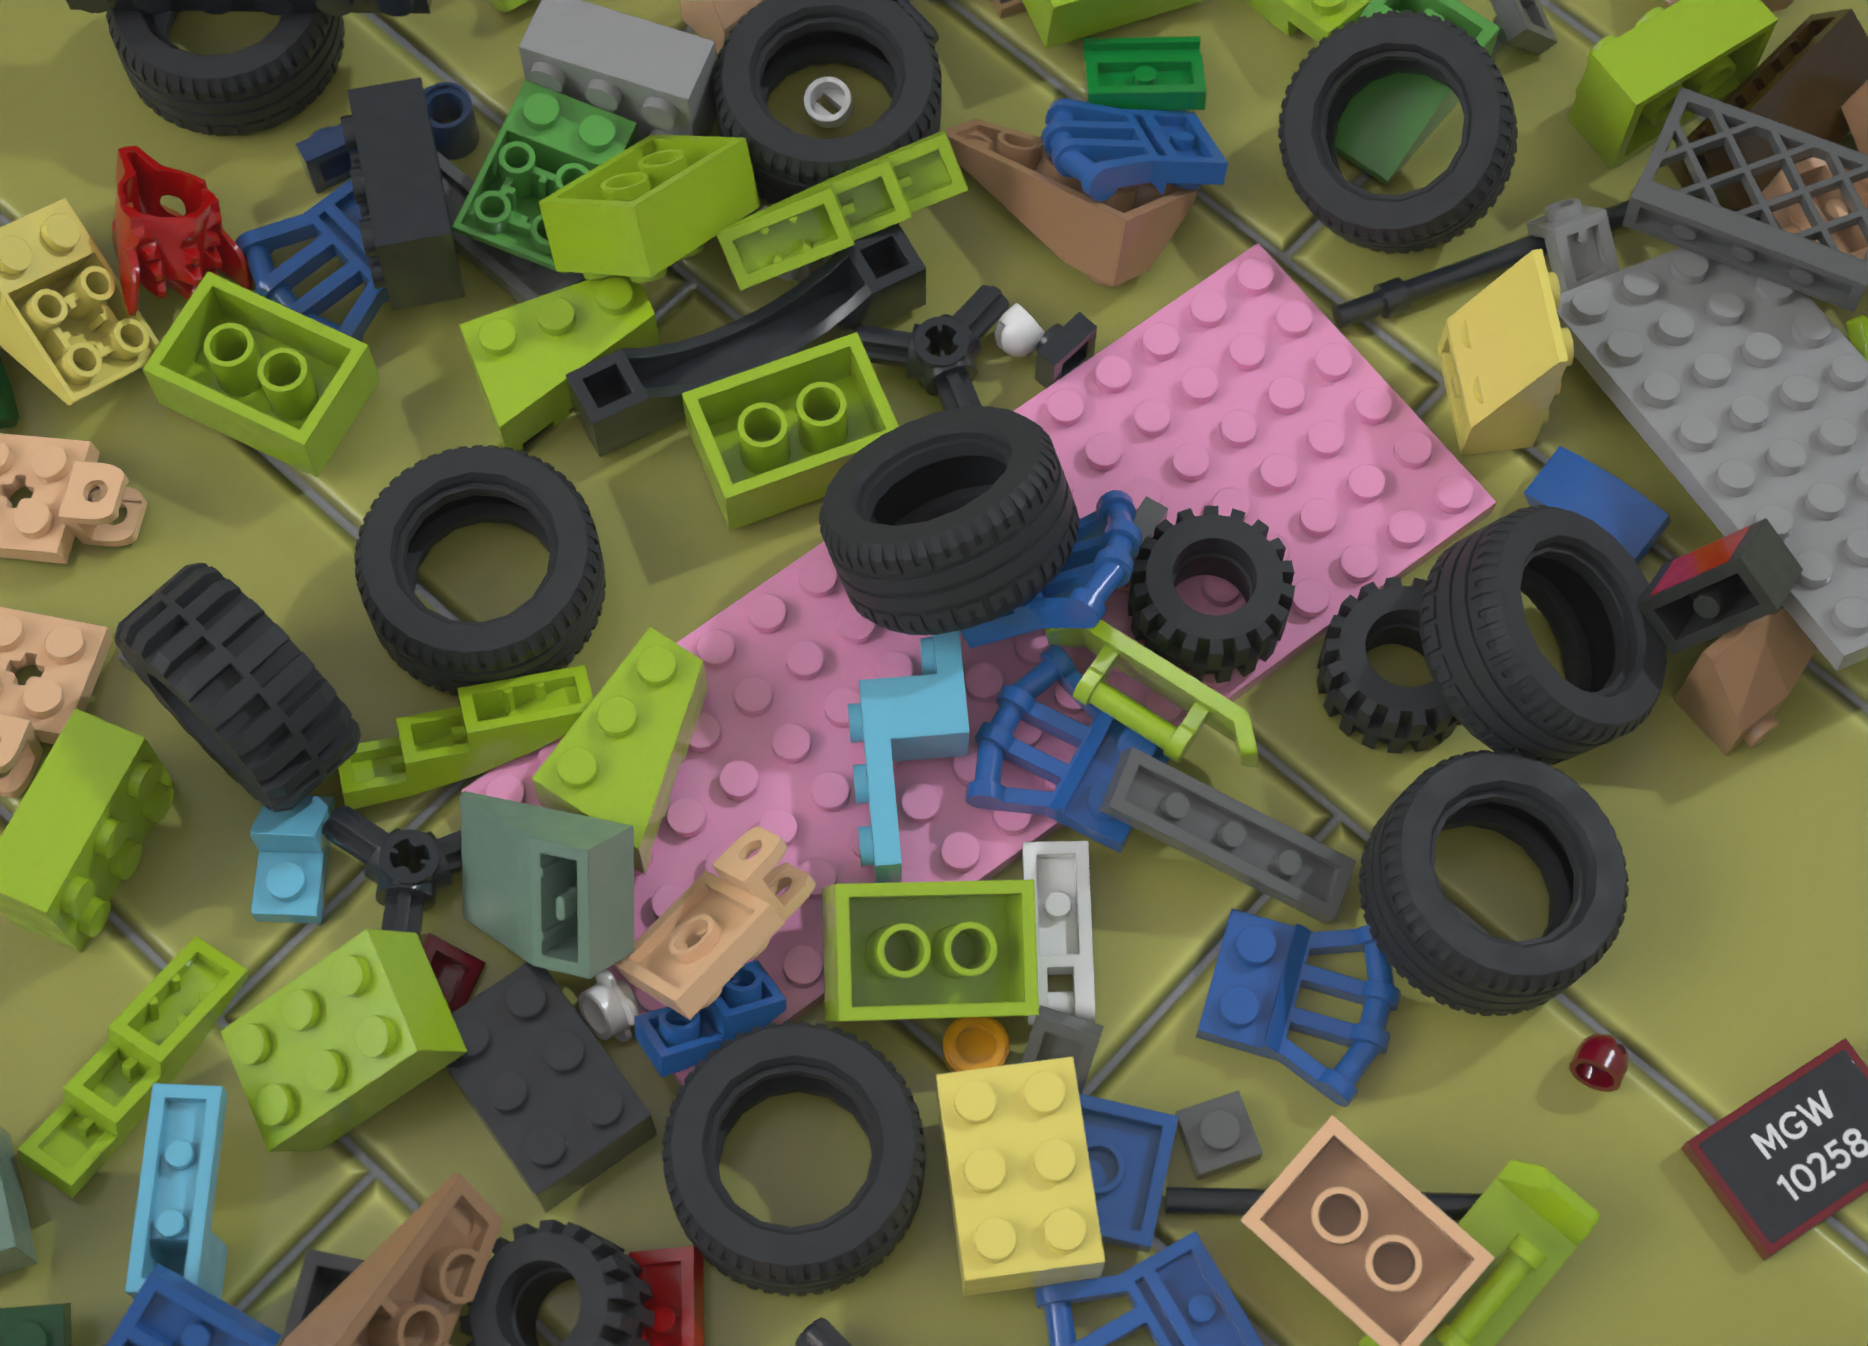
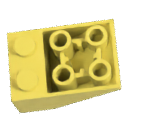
[0,198,160,406]
[1437,249,1574,456]

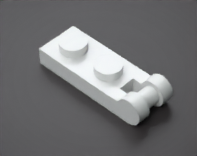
[1022,841,1095,1025]

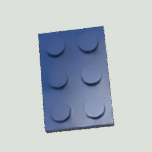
[950,1093,1179,1253]

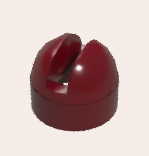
[1569,1033,1628,1092]

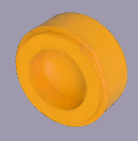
[943,1017,1009,1073]

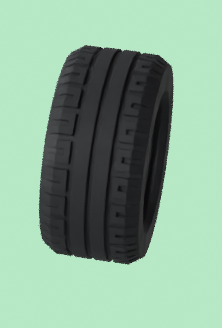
[714,0,942,205]
[106,10,345,136]
[1278,10,1518,254]
[819,406,1080,635]
[354,445,606,696]
[1420,505,1667,765]
[1358,750,1629,1016]
[662,1020,925,1297]

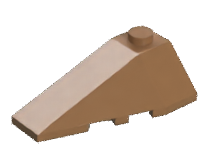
[939,118,1197,287]
[1673,605,1817,755]
[280,1174,503,1346]

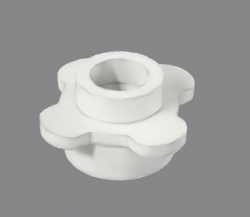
[579,969,639,1042]

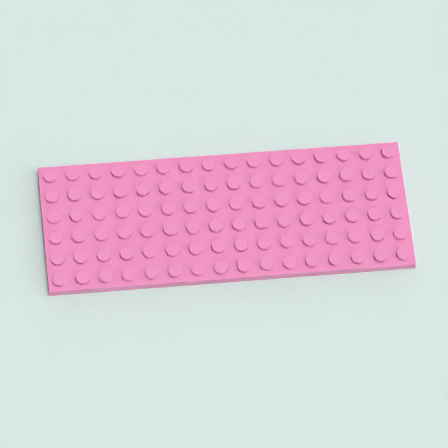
[461,243,1496,1086]

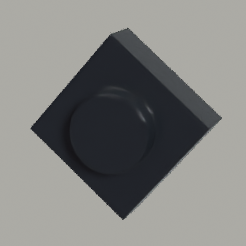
[1035,312,1097,388]

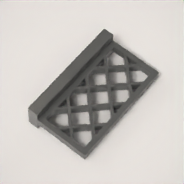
[1622,87,1868,312]

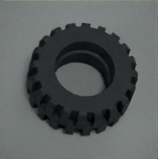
[114,563,361,812]

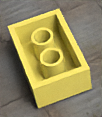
[936,1057,1105,1296]

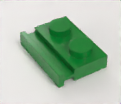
[1083,36,1207,111]

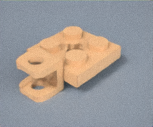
[0,433,147,564]
[0,607,113,798]
[614,826,816,1019]

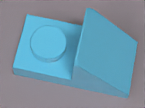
[250,796,336,924]

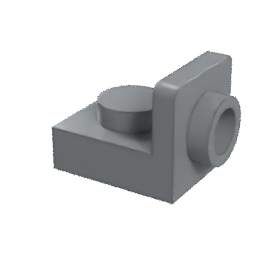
[1526,199,1620,293]

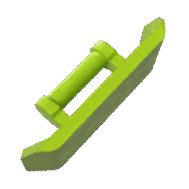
[1044,620,1258,768]
[1358,1159,1600,1346]

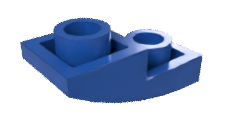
[1524,446,1671,565]
[635,960,787,1078]

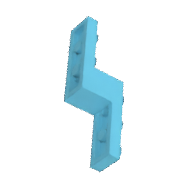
[848,631,969,883]
[125,1083,228,1300]

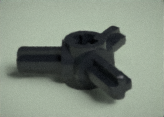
[853,285,1009,411]
[322,806,462,940]

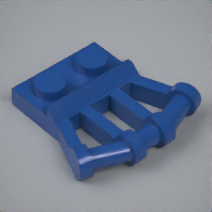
[1041,99,1228,202]
[235,179,390,342]
[960,490,1143,649]
[965,645,1171,853]
[1196,909,1401,1107]
[1034,1231,1264,1346]
[103,1263,282,1346]

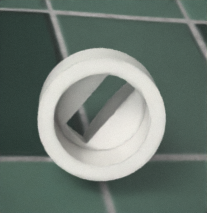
[804,76,853,129]
[994,303,1045,357]

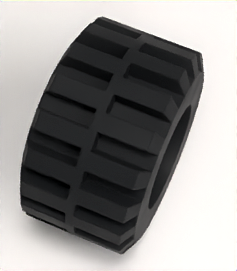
[1128,506,1295,683]
[1316,577,1461,754]
[460,1219,655,1346]

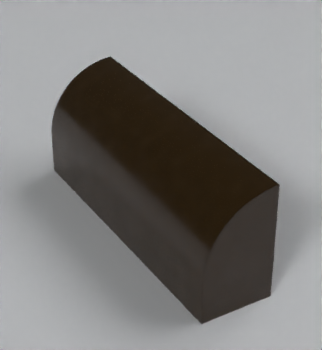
[1668,8,1868,221]

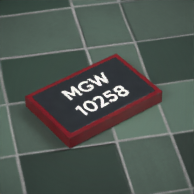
[1681,1038,1868,1261]

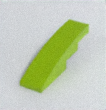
[716,130,968,291]
[338,665,594,809]
[18,936,248,1198]

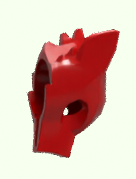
[112,145,253,316]

